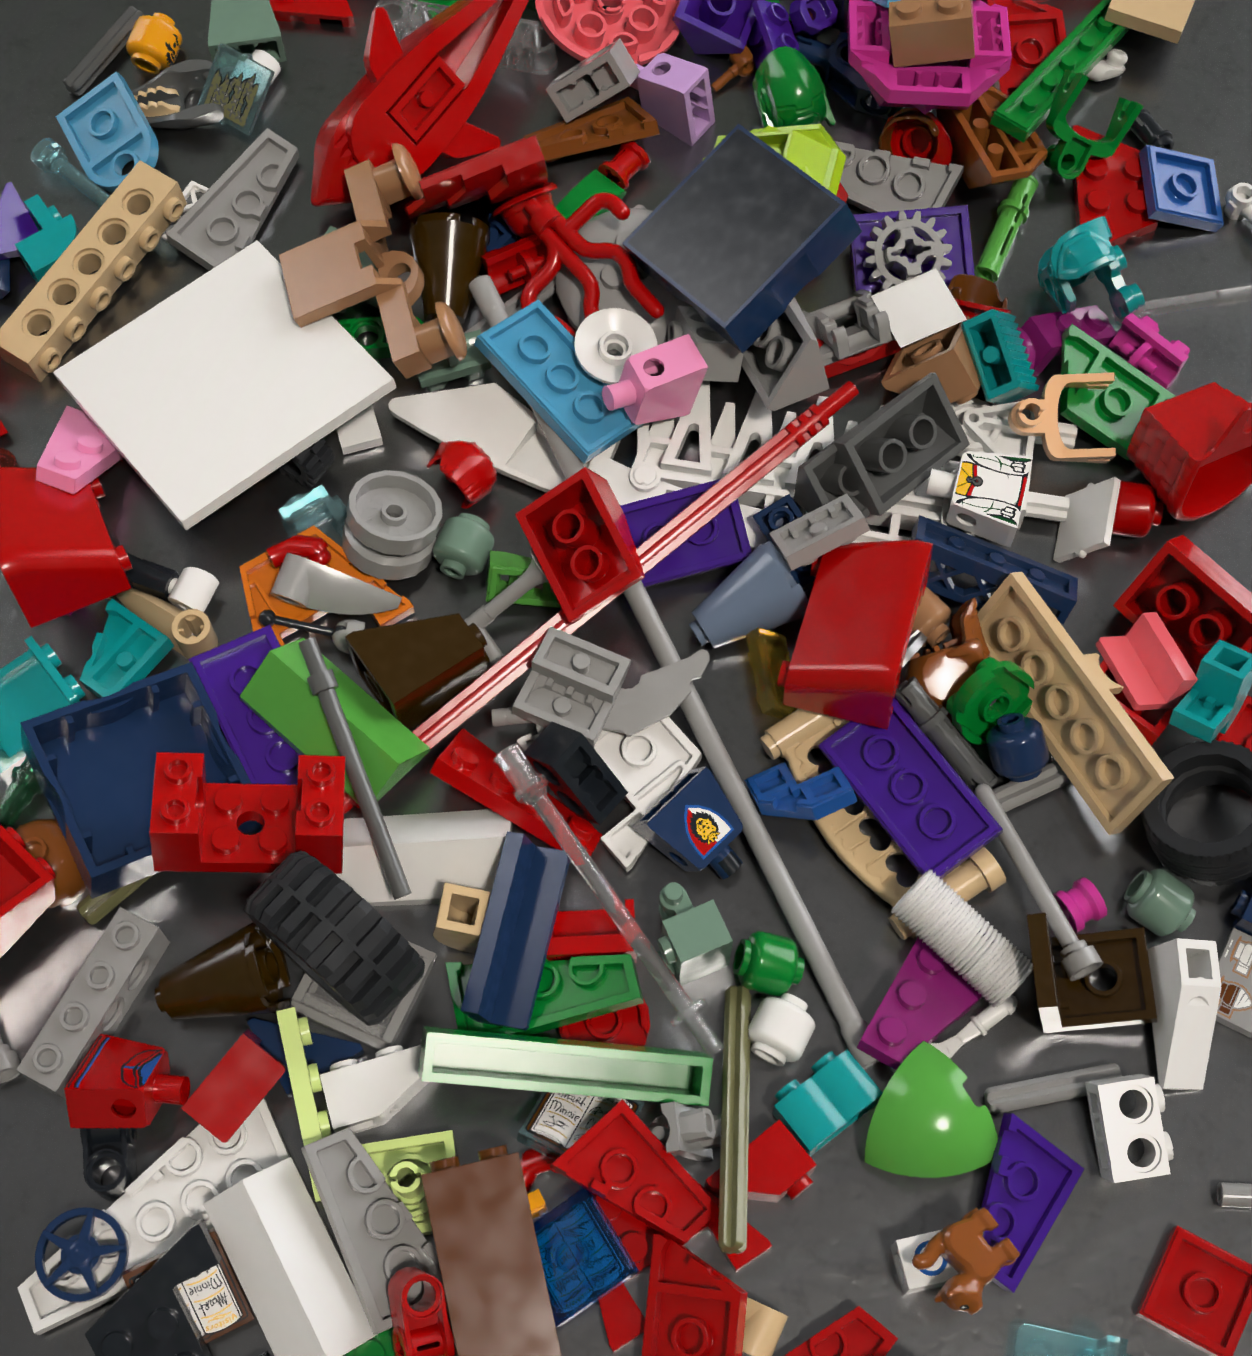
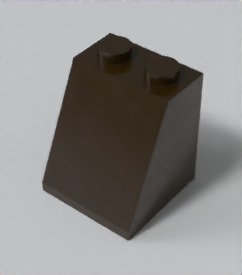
[345,613,490,731]

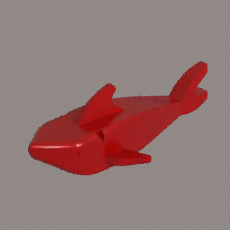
[311,0,529,207]

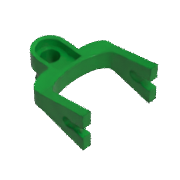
[1044,69,1144,179]

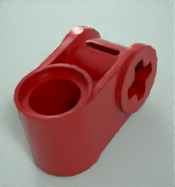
[388,1267,455,1356]

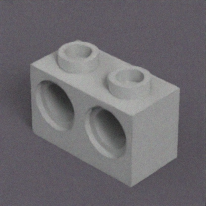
[546,38,640,123]
[668,306,744,382]

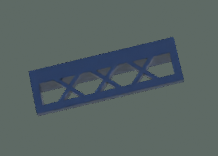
[911,515,1078,626]

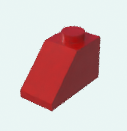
[704,1119,817,1203]

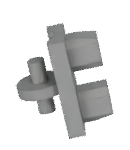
[649,1101,721,1162]

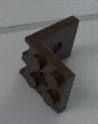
[1027,913,1157,1033]

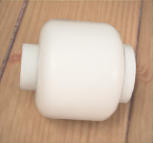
[748,993,815,1067]

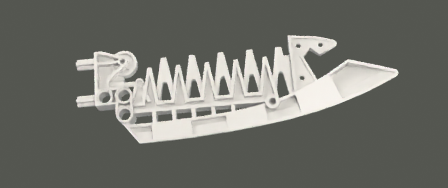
[388,349,1078,572]

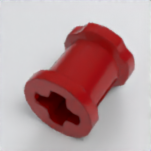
[598,141,650,190]

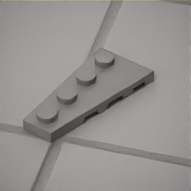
[166,128,299,271]
[835,141,964,213]
[301,1127,447,1335]

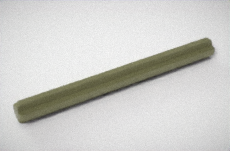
[718,985,751,1254]

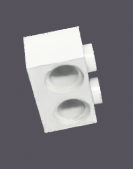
[1085,1074,1174,1183]

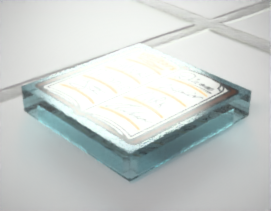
[517,1092,645,1161]

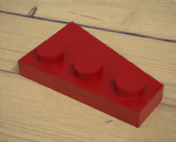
[550,1099,719,1245]

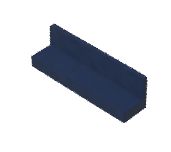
[461,831,571,1031]

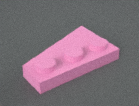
[36,406,124,494]

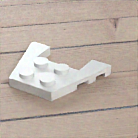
[516,717,702,872]

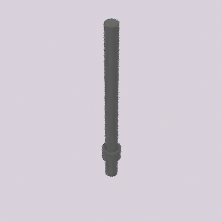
[298,637,412,900]

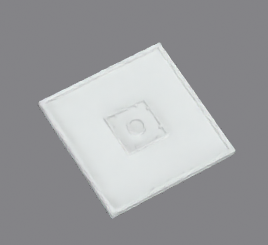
[53,240,397,531]

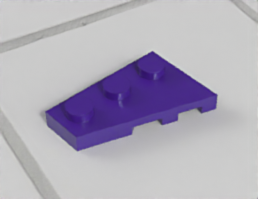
[981,1113,1085,1293]

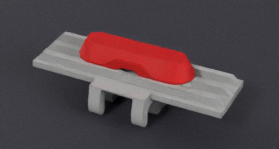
[802,289,902,379]

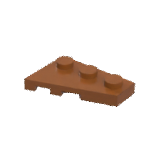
[523,97,660,162]

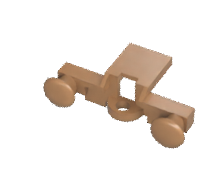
[279,143,468,379]

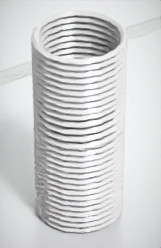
[891,869,1033,1007]

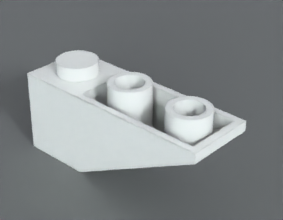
[1147,938,1222,1091]
[320,1039,429,1134]

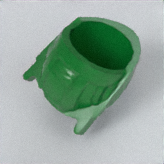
[752,46,836,128]

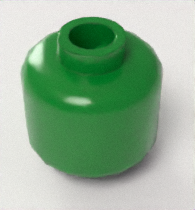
[733,931,805,996]

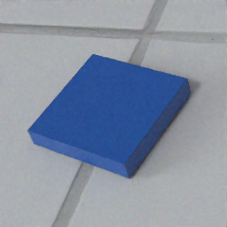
[1139,145,1224,232]

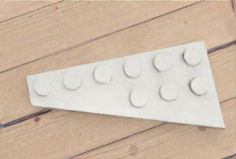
[17,1097,290,1335]

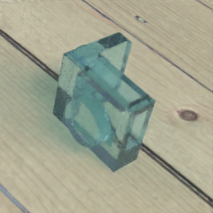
[278,485,347,537]

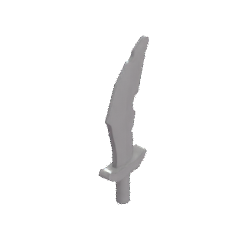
[491,649,710,737]

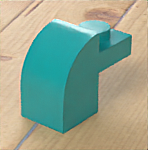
[15,194,80,284]
[1169,639,1252,743]

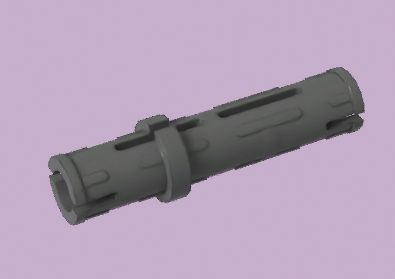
[895,676,998,793]

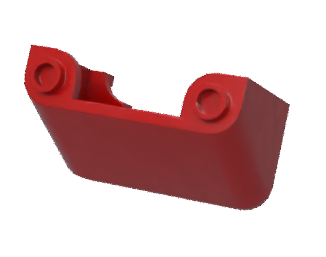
[0,467,133,628]
[777,540,933,730]

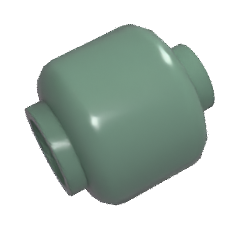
[432,513,495,579]
[1124,869,1196,936]

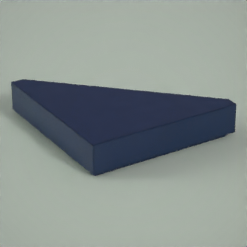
[247,1018,365,1098]

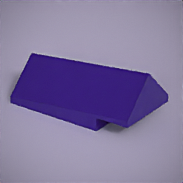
[672,0,756,54]

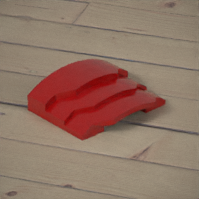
[404,135,548,220]

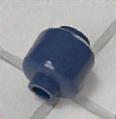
[986,713,1049,782]

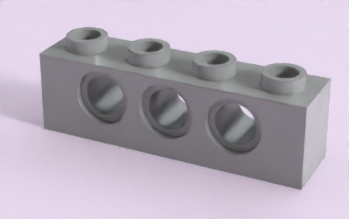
[16,907,170,1101]

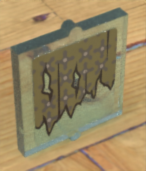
[197,43,275,135]

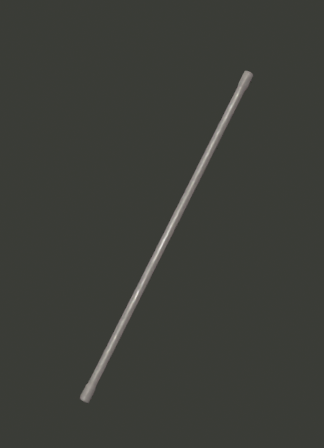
[469,275,879,1069]

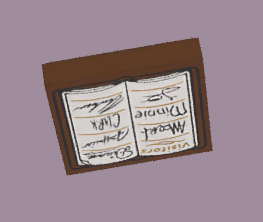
[122,1228,255,1343]

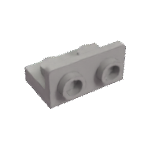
[769,493,870,571]

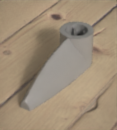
[270,553,402,615]

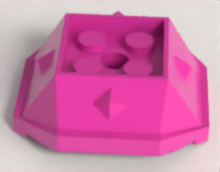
[848,0,1012,114]

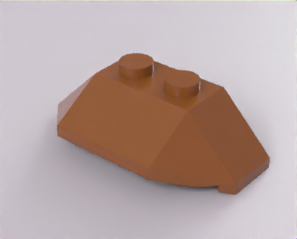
[936,86,1048,189]

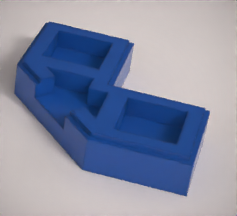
[744,762,858,820]

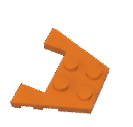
[239,525,415,646]

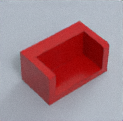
[546,899,637,963]

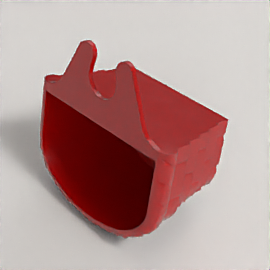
[1127,382,1252,522]

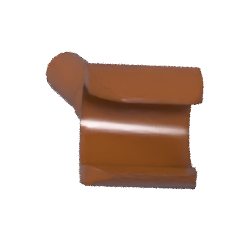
[710,45,754,93]

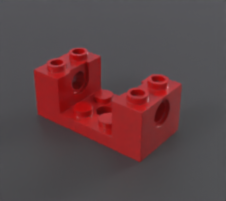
[149,752,345,874]

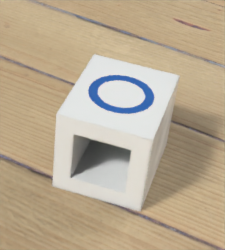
[890,1230,958,1295]

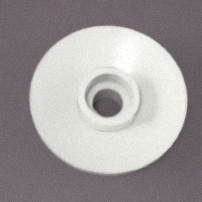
[574,308,658,384]

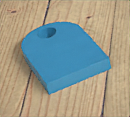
[55,71,159,193]

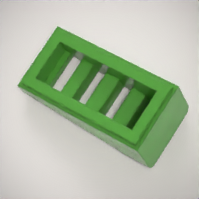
[486,550,562,608]

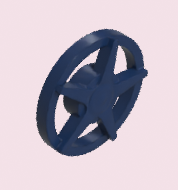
[35,1207,129,1303]

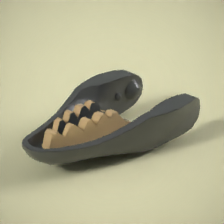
[132,59,224,130]

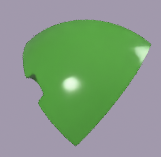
[865,1041,998,1178]

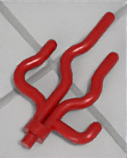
[520,192,665,338]

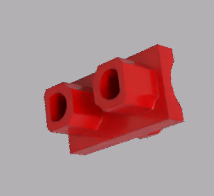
[481,234,548,295]

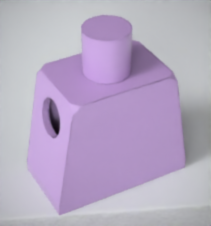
[630,53,715,146]

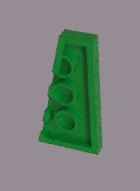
[445,954,644,1036]

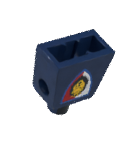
[632,766,743,880]

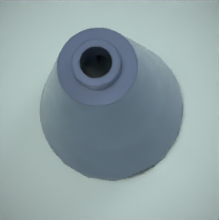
[689,540,809,649]

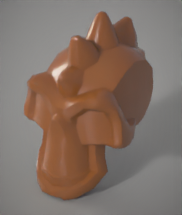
[897,597,990,723]

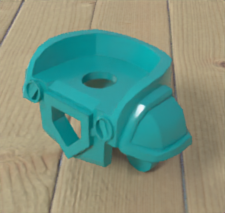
[1037,216,1145,319]

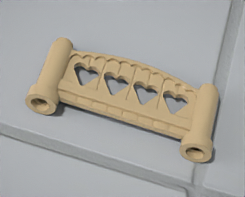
[759,708,1006,940]

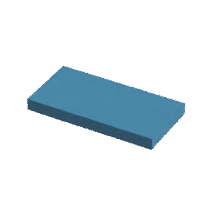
[474,299,644,464]

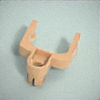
[1008,372,1116,463]

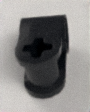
[80,1128,137,1202]

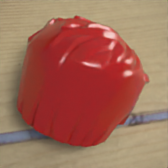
[426,440,497,509]

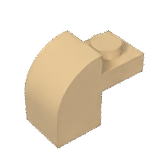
[433,883,490,954]

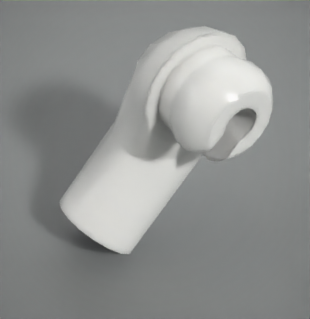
[1087,49,1128,82]

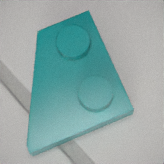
[80,599,174,698]

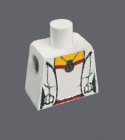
[926,451,1033,547]

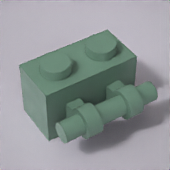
[656,882,733,987]

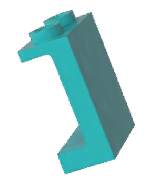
[0,636,86,774]

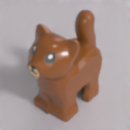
[912,1207,1020,1315]

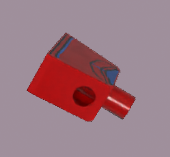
[64,1034,190,1128]

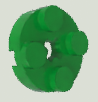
[946,657,1034,745]

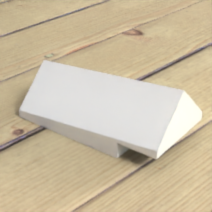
[336,809,512,906]
[203,1157,378,1356]

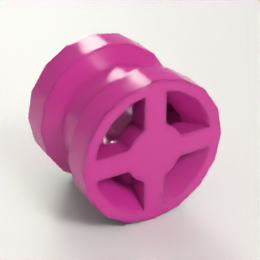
[1053,877,1107,934]

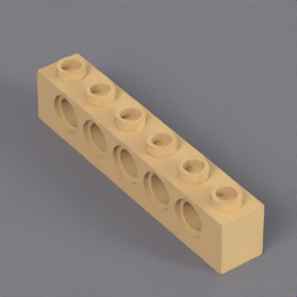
[0,160,187,383]

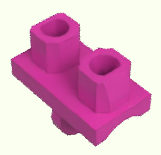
[1108,313,1190,389]

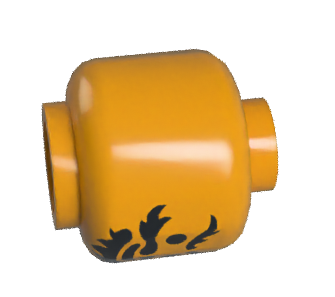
[126,13,183,74]

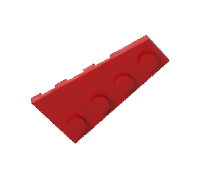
[430,728,603,866]

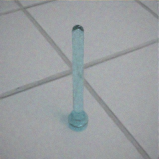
[31,138,178,262]

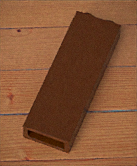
[421,1145,562,1356]

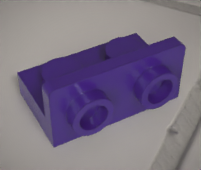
[747,0,799,70]

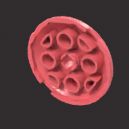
[535,0,680,66]

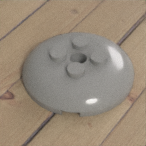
[555,208,691,345]

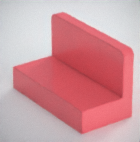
[1095,612,1198,711]

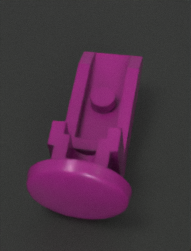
[1017,305,1117,377]

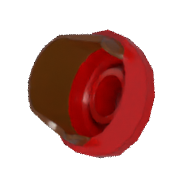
[879,108,953,166]
[948,274,1012,319]

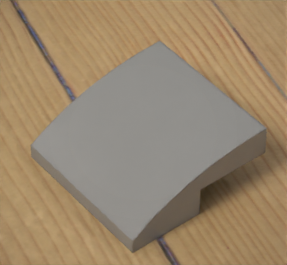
[512,626,631,748]

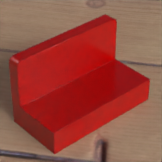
[181,1029,286,1143]

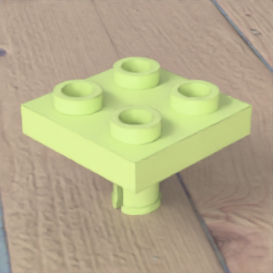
[362,1130,456,1235]

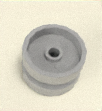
[342,470,442,580]

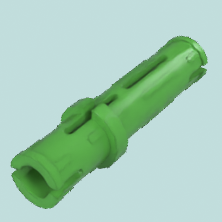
[974,175,1039,282]

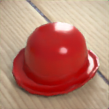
[491,182,558,237]

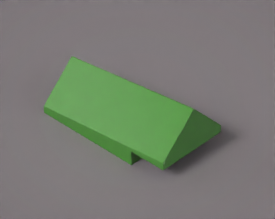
[240,638,430,803]

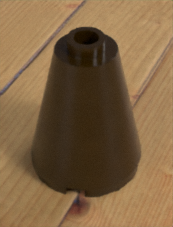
[409,212,490,325]
[155,923,291,1019]

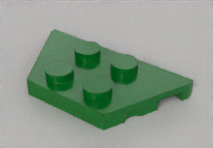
[1060,324,1176,461]

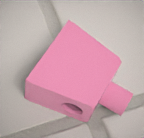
[602,334,708,425]

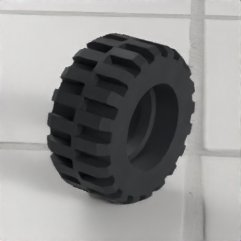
[244,851,425,1026]

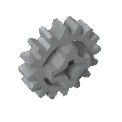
[863,210,952,292]

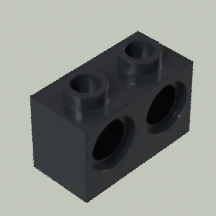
[523,722,628,825]

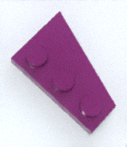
[856,937,983,1070]

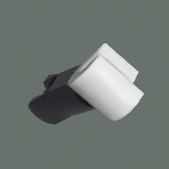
[126,553,219,612]

